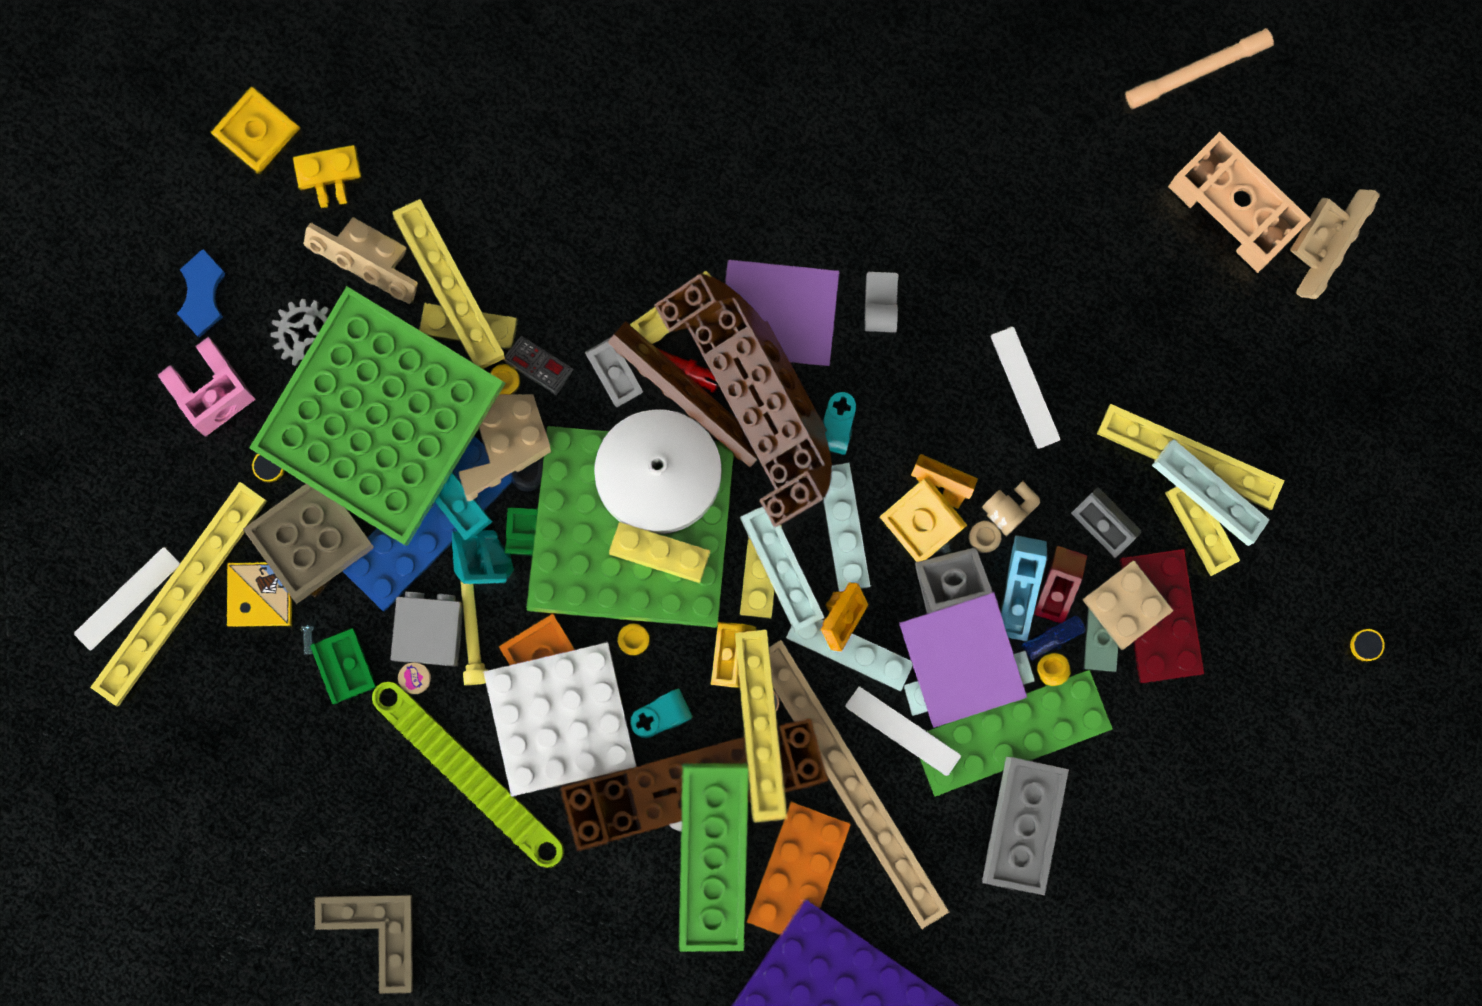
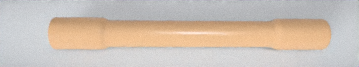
[1125,29,1274,109]

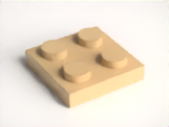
[1083,561,1173,650]

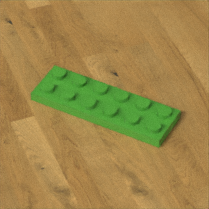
[920,670,1112,797]
[679,764,748,951]

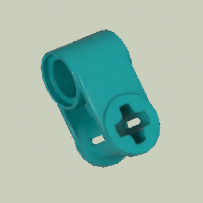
[822,392,856,455]
[631,689,693,738]

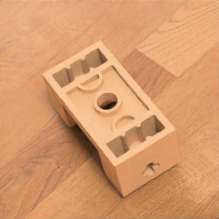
[1168,132,1311,272]

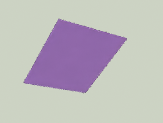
[726,260,839,366]
[899,592,1027,728]

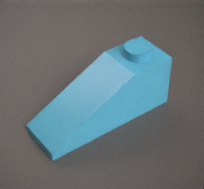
[1000,535,1047,641]

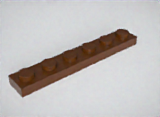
[607,321,758,467]

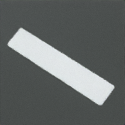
[991,327,1060,448]
[74,547,180,650]
[846,687,961,776]

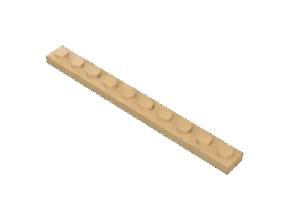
[769,640,949,929]

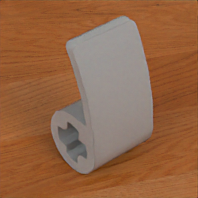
[865,272,898,332]

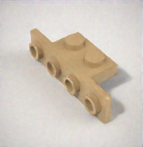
[1290,189,1380,299]
[304,218,418,304]

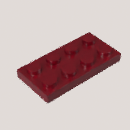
[1120,549,1204,683]

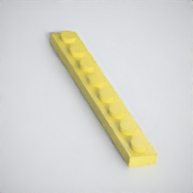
[90,482,267,706]

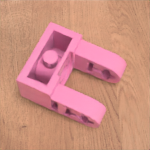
[158,337,255,437]

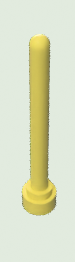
[460,580,488,685]

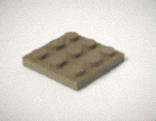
[243,484,374,603]

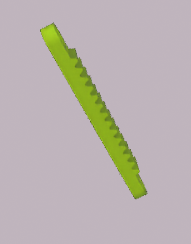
[372,682,564,867]

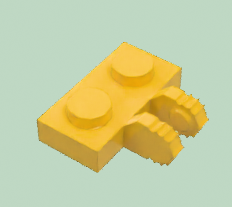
[293,145,361,208]

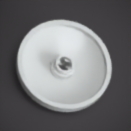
[595,410,721,534]

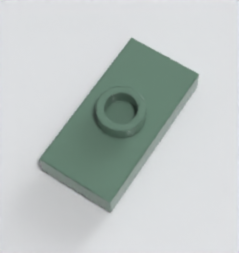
[1083,608,1118,672]

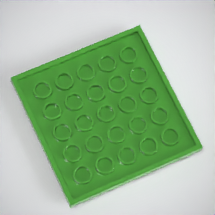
[250,286,506,546]
[527,426,734,628]

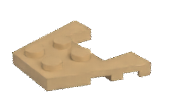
[459,394,551,502]

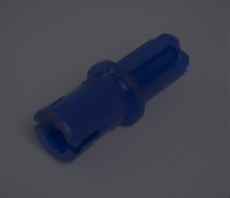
[1022,616,1085,661]

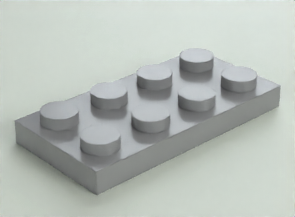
[982,757,1069,895]

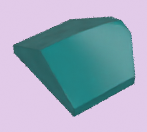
[452,530,514,584]

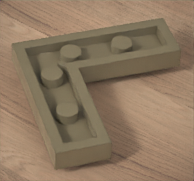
[315,895,413,993]

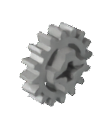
[271,299,330,366]

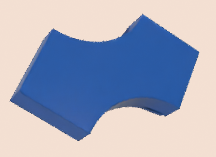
[177,249,226,338]

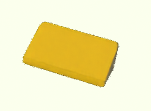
[711,622,756,688]

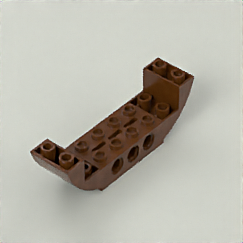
[654,273,832,528]
[561,718,828,851]

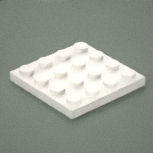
[484,643,636,796]

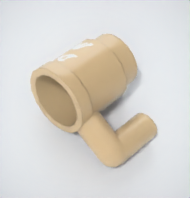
[982,481,1040,536]

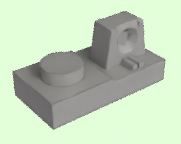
[585,338,643,407]

